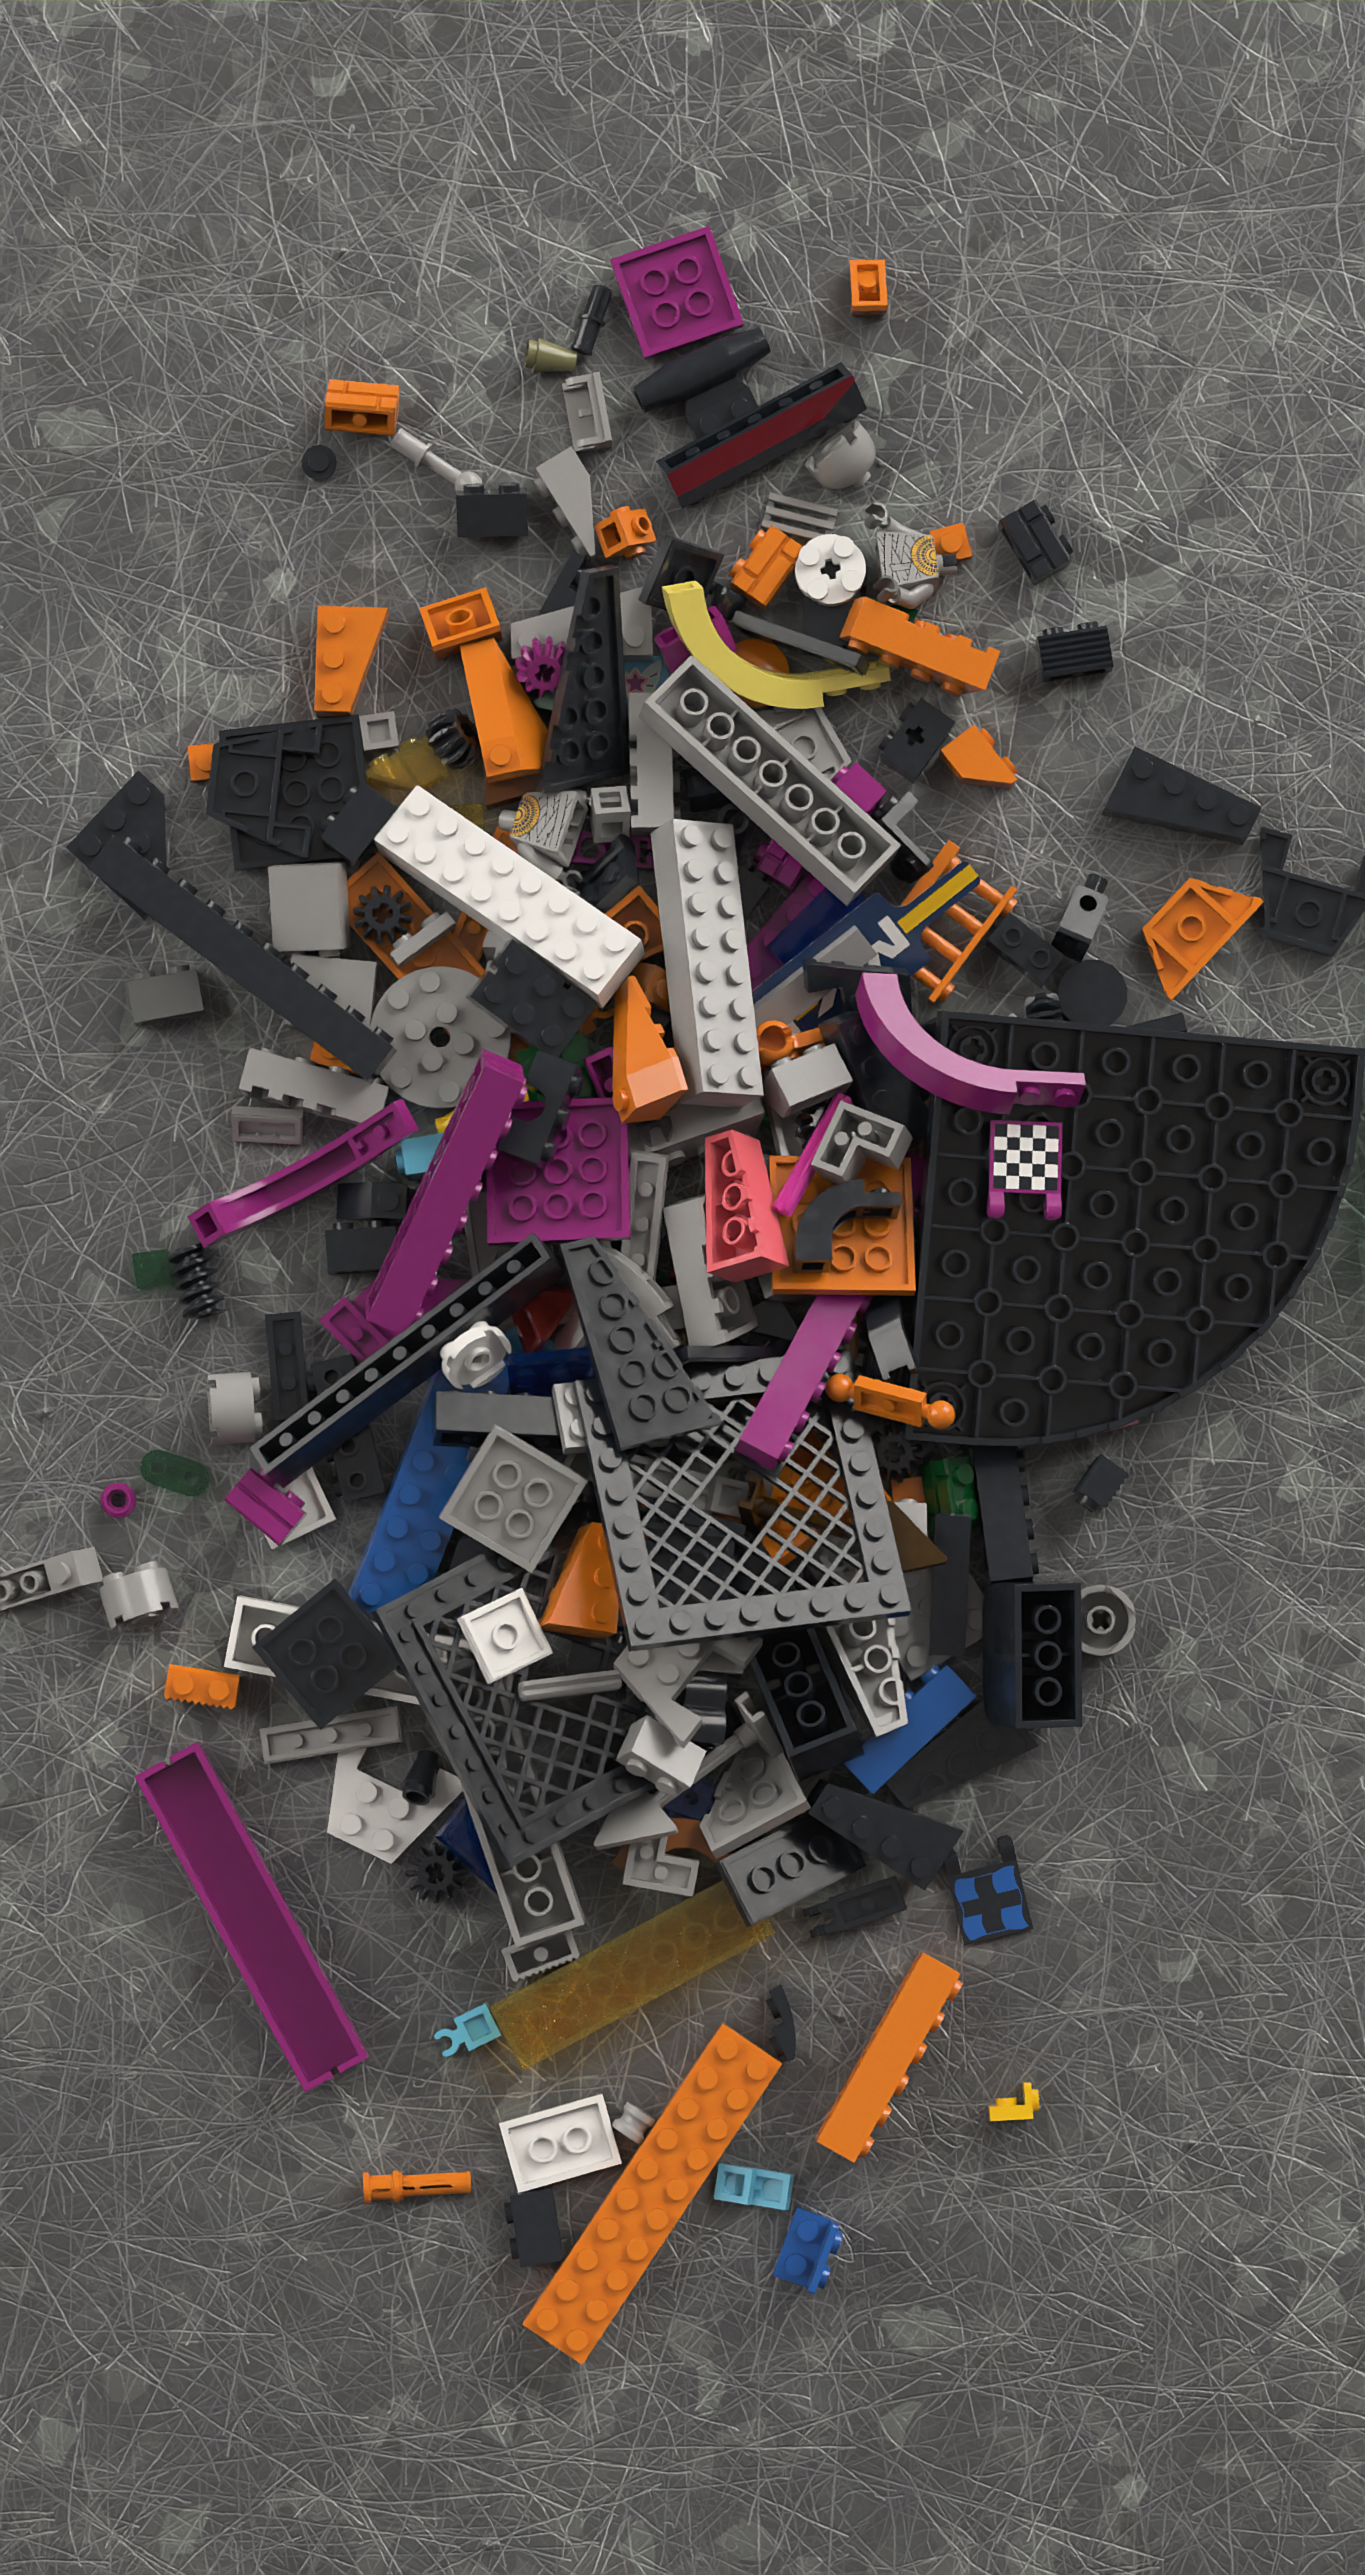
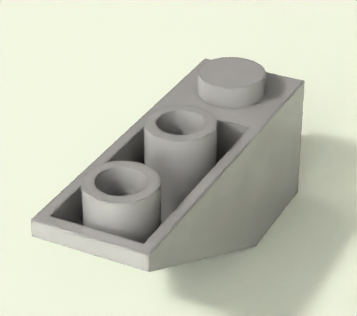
[534,446,596,563]
[0,1547,103,1611]

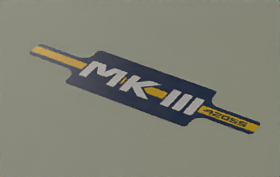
[752,861,981,1070]

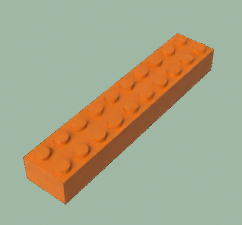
[522,2022,782,2365]

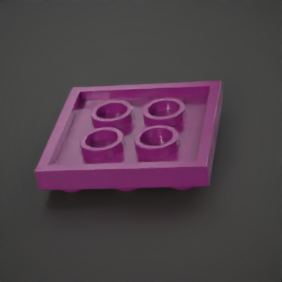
[610,226,744,360]

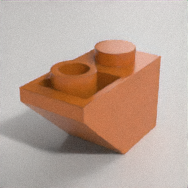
[939,724,1018,789]

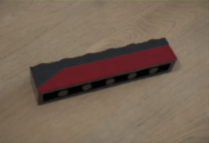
[656,362,867,508]

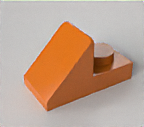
[850,259,888,316]

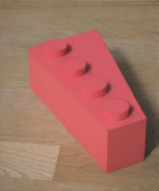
[705,1129,789,1283]

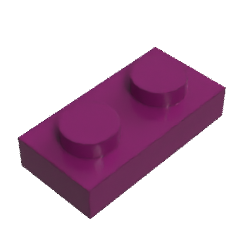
[319,1296,389,1363]

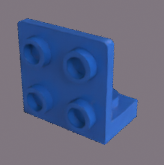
[773,2207,843,2295]

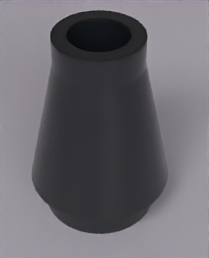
[401,1750,438,1805]

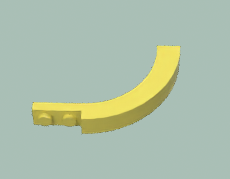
[662,581,891,709]

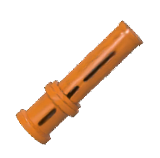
[363,2170,471,2205]

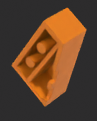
[314,606,390,718]
[538,1522,619,1639]

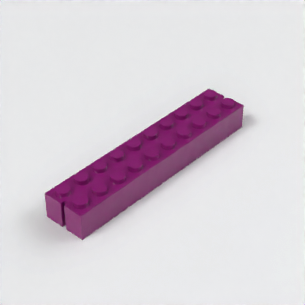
[134,1742,370,2092]

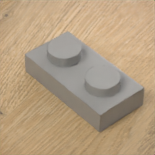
[390,911,456,969]

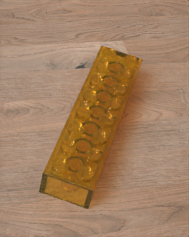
[489,1879,775,2071]

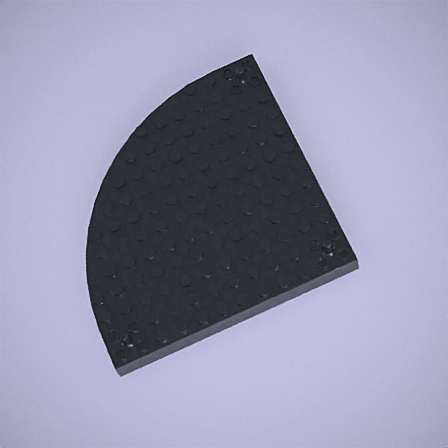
[901,1010,1365,1446]

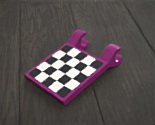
[987,1120,1062,1220]

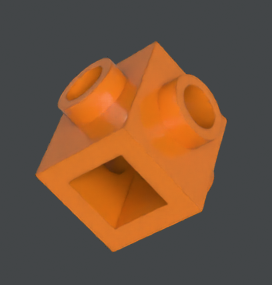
[594,506,657,560]

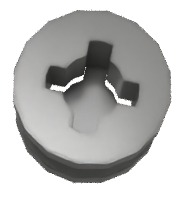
[612,2101,657,2145]

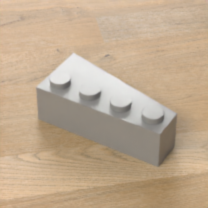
[628,692,681,837]

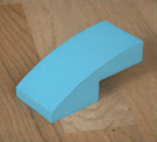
[713,2163,794,2210]

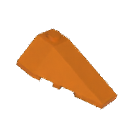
[459,638,548,783]
[612,976,688,1123]

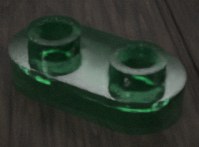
[140,1450,210,1497]

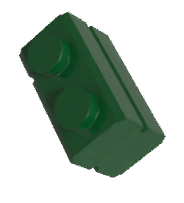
[920,1456,981,1534]

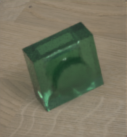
[132,1249,173,1290]

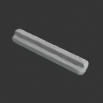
[518,1670,622,1702]

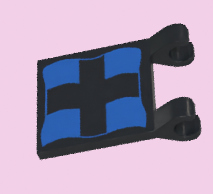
[943,1835,1033,1946]

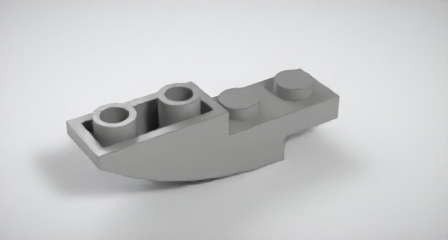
[598,1241,683,1350]

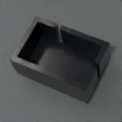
[466,939,597,1058]

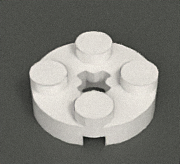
[795,534,866,606]
[440,1321,511,1389]

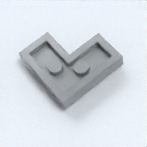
[622,1836,699,1897]

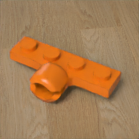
[756,1020,826,1073]

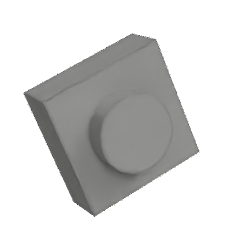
[359,711,400,753]

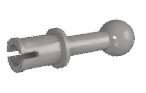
[390,428,483,492]

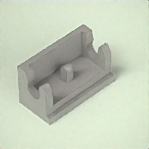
[562,371,612,453]

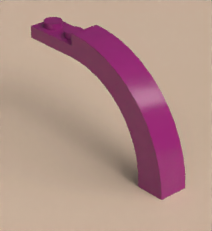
[855,973,1086,1115]
[187,1099,419,1248]

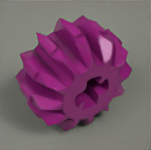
[515,635,566,698]

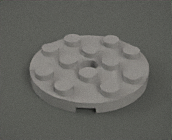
[370,966,511,1109]

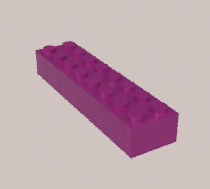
[366,1048,527,1334]

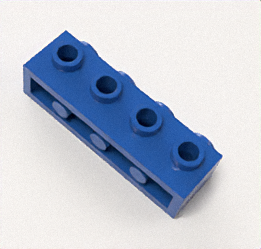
[844,1664,976,1794]

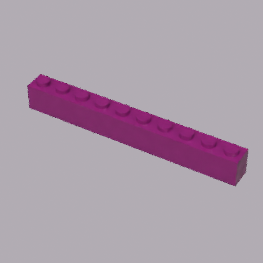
[734,1151,924,1470]

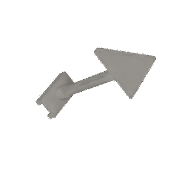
[594,1692,784,1850]

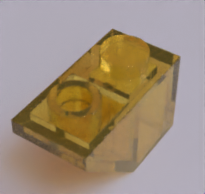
[365,736,449,793]

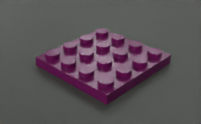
[486,1097,631,1246]

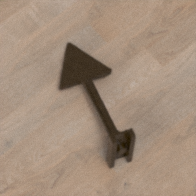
[738,1474,947,1581]

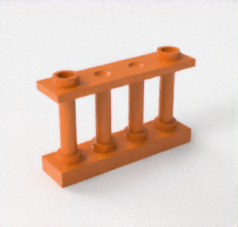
[899,840,1018,1007]

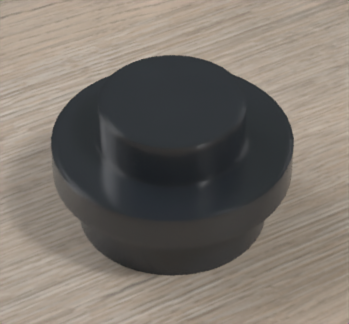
[302,445,337,481]

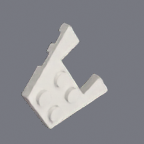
[327,1748,463,1864]

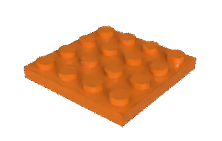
[768,1156,916,1296]

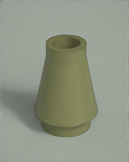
[524,338,577,372]

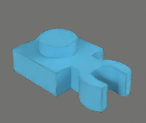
[434,2003,501,2056]

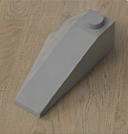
[814,1618,908,1738]

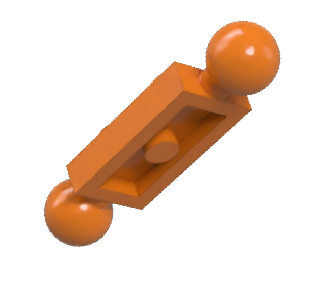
[826,1374,955,1429]

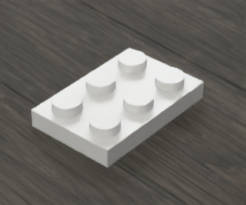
[499,2094,622,2193]

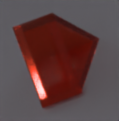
[511,1286,574,1361]

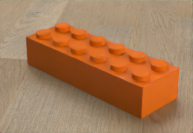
[815,1950,963,2163]

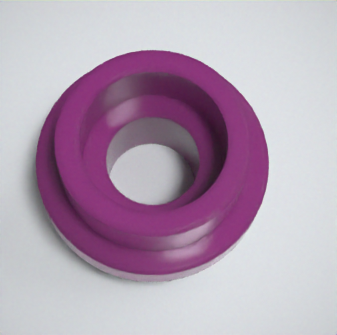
[100,1483,136,1518]

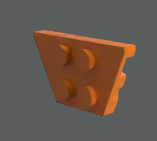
[1141,878,1264,1002]

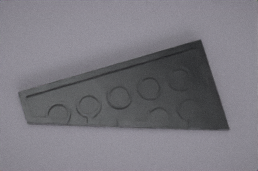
[536,565,630,794]

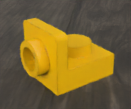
[988,2082,1039,2121]

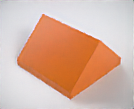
[419,587,503,660]

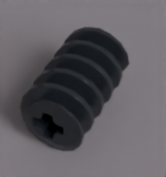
[168,1242,227,1319]

